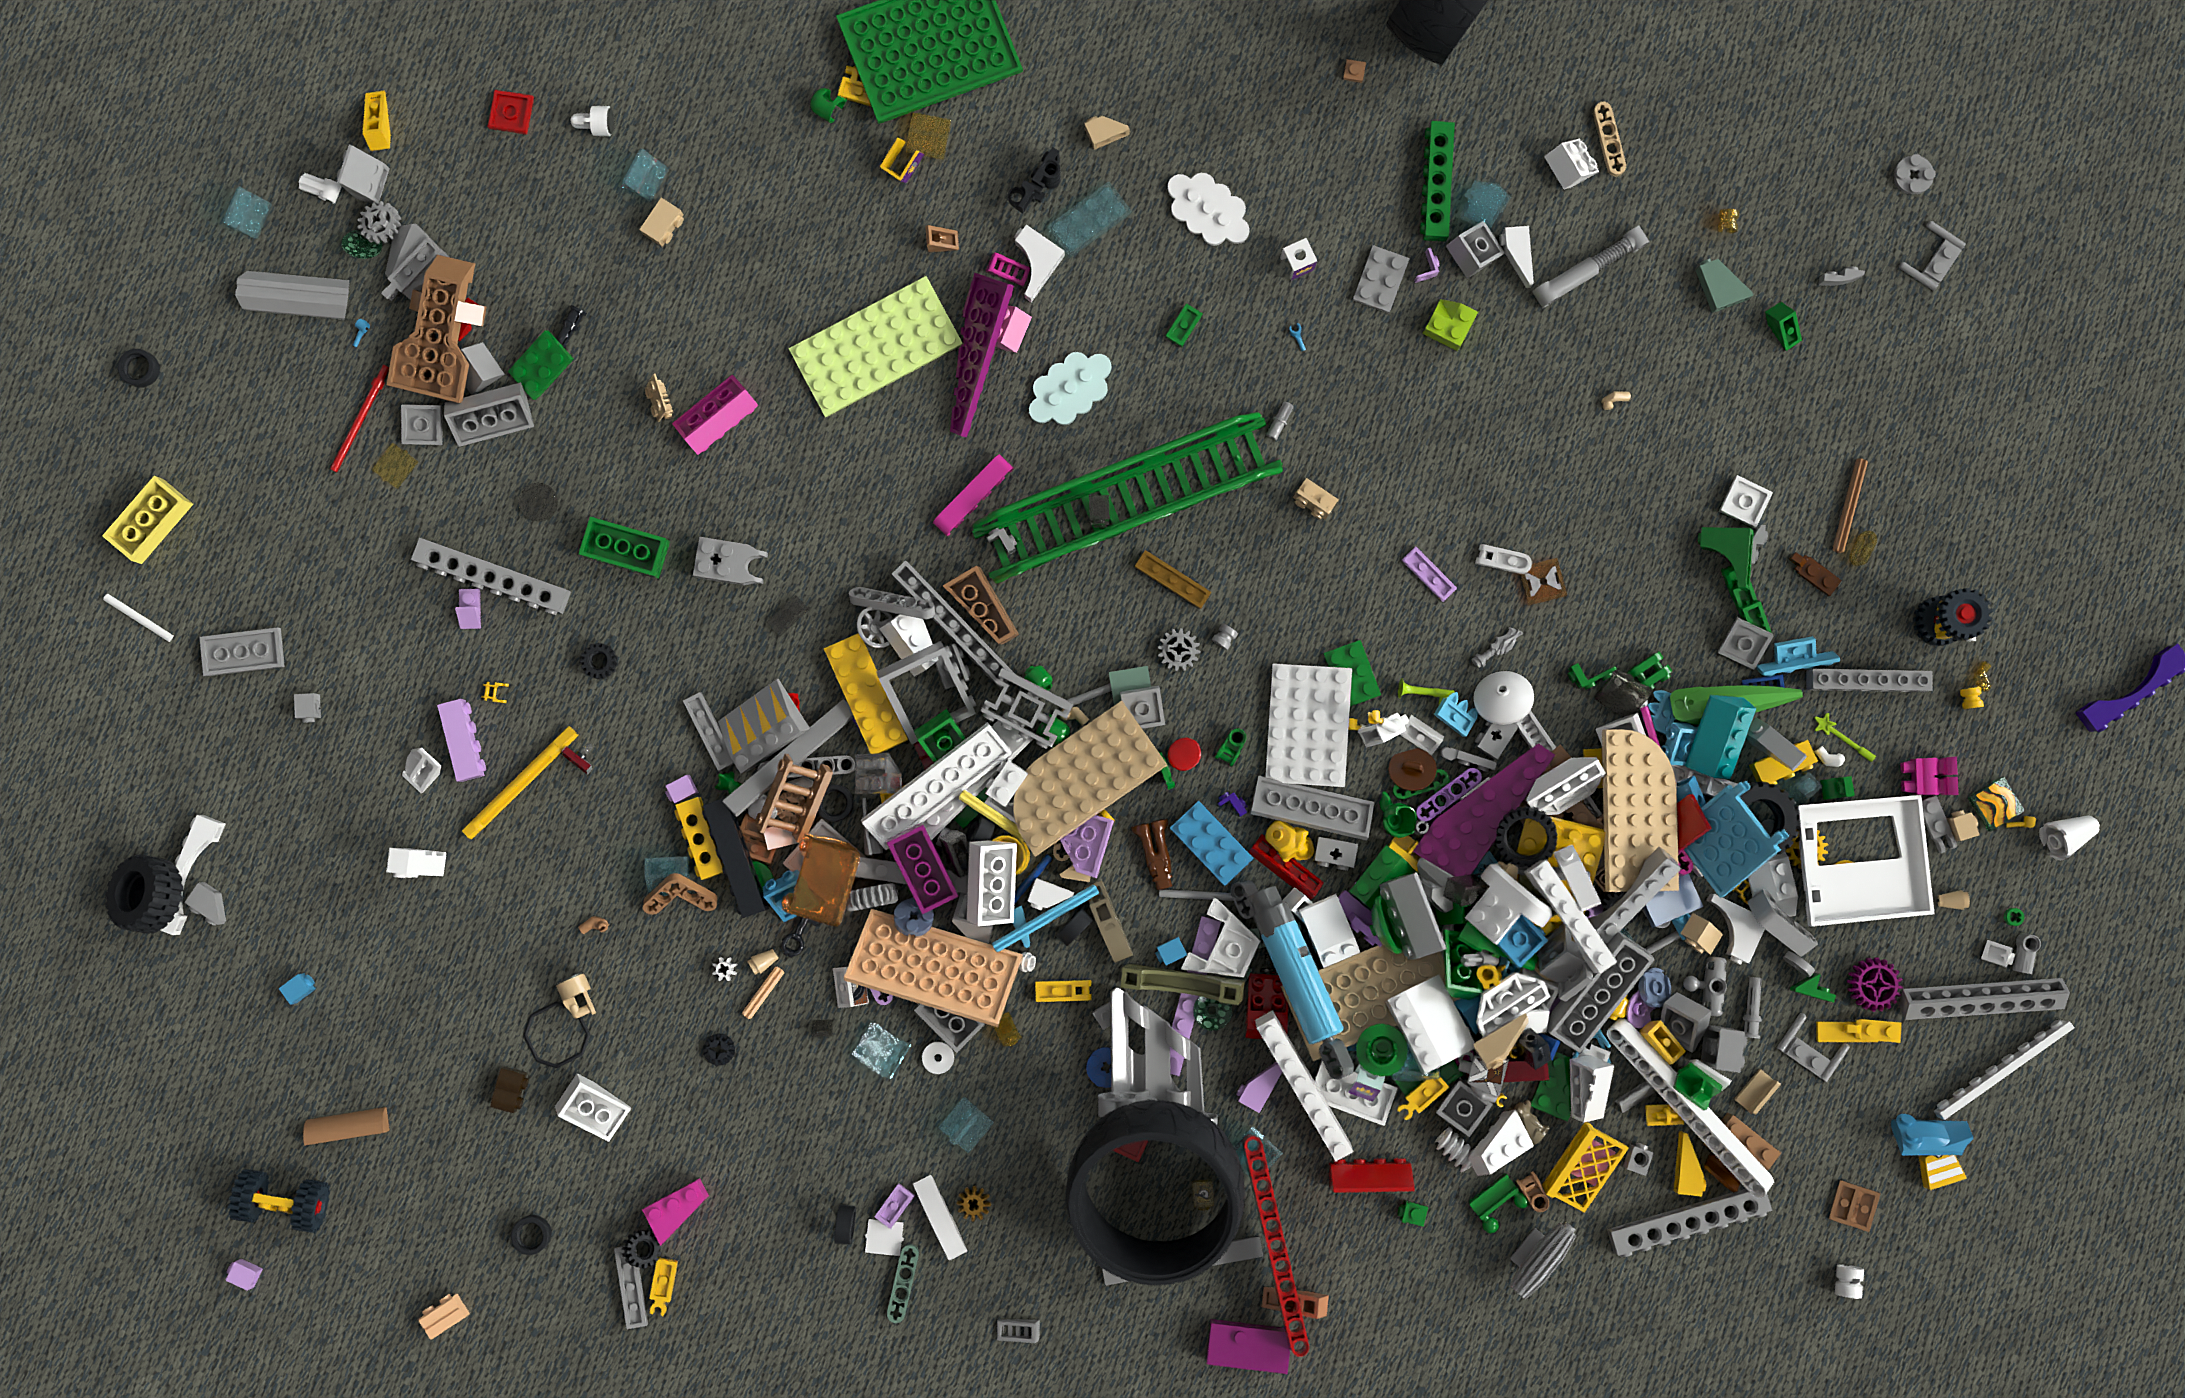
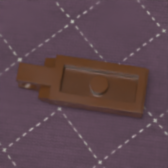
[1789,552,1842,597]

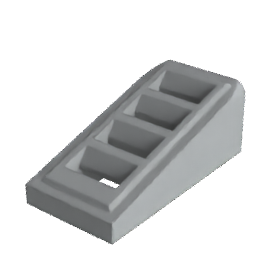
[997,1319,1040,1343]

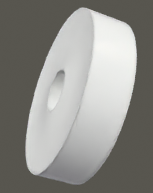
[922,1041,954,1074]

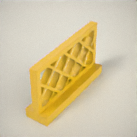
[1542,1122,1629,1213]

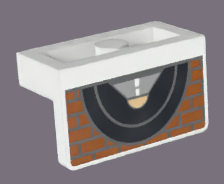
[833,967,869,1008]

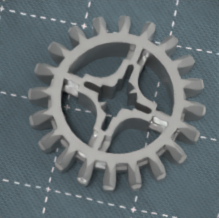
[844,883,898,911]

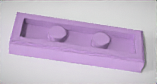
[1401,547,1457,602]

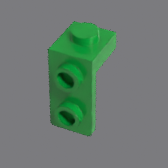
[1567,663,1617,690]

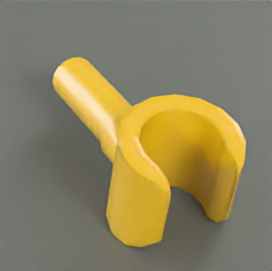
[2006,816,2036,828]

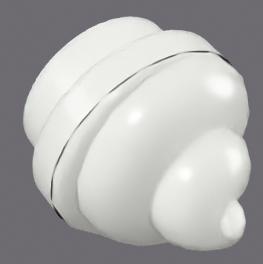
[1019,952,1036,972]

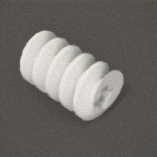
[1435,1127,1473,1173]

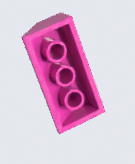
[672,374,758,455]

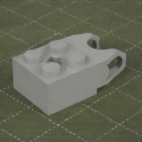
[693,537,768,586]

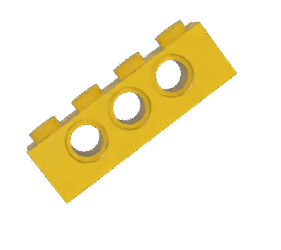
[675,797,724,880]

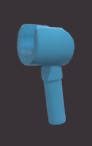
[353,319,370,347]
[1289,323,1306,352]

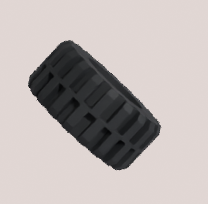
[1739,782,1801,857]
[105,854,183,934]

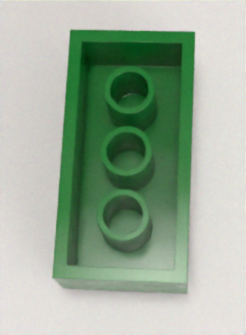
[579,517,670,579]

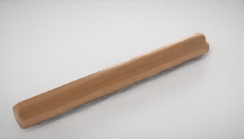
[1833,458,1868,553]

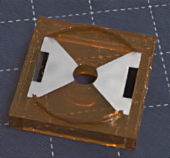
[1520,558,1567,606]

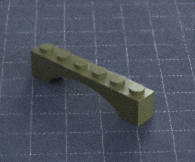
[1120,963,1245,1005]

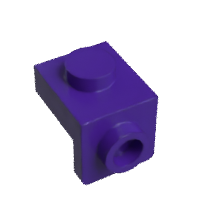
[1217,792,1248,817]

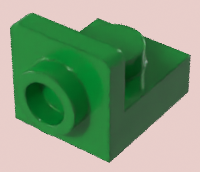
[1397,1200,1428,1227]

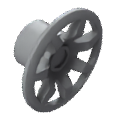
[857,607,893,648]

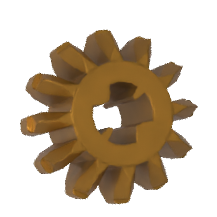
[957,1186,991,1221]

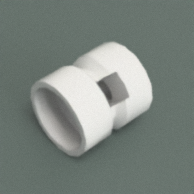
[1835,1264,1864,1298]

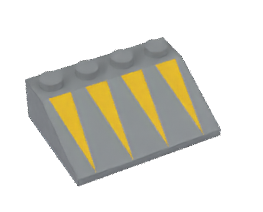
[718,679,810,773]

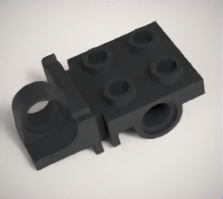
[1008,147,1061,213]

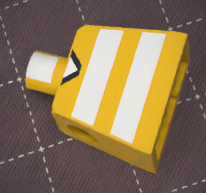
[1918,1155,1967,1190]

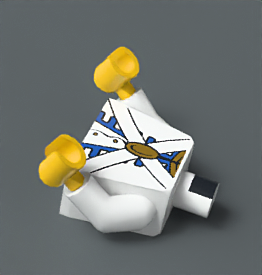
[1348,710,1409,748]

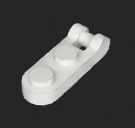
[1475,544,1532,574]

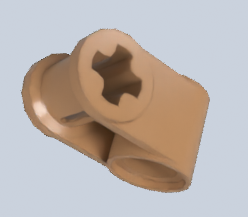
[1515,1171,1549,1212]

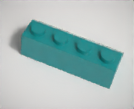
[1685,695,1756,779]

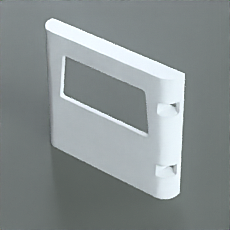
[1795,795,1934,926]

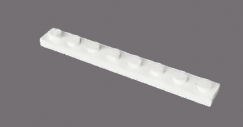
[1934,1020,2074,1120]

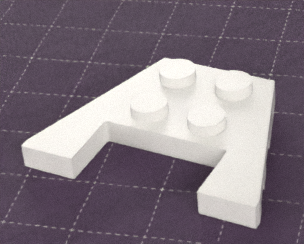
[1181,898,1261,977]

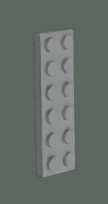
[1251,776,1374,840]

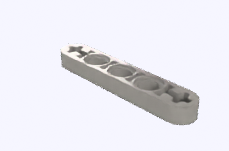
[849,587,935,619]

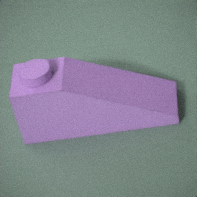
[1236,1062,1283,1113]

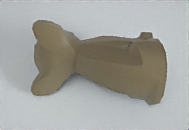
[1508,1100,1550,1145]

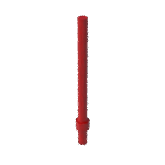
[330,365,389,472]

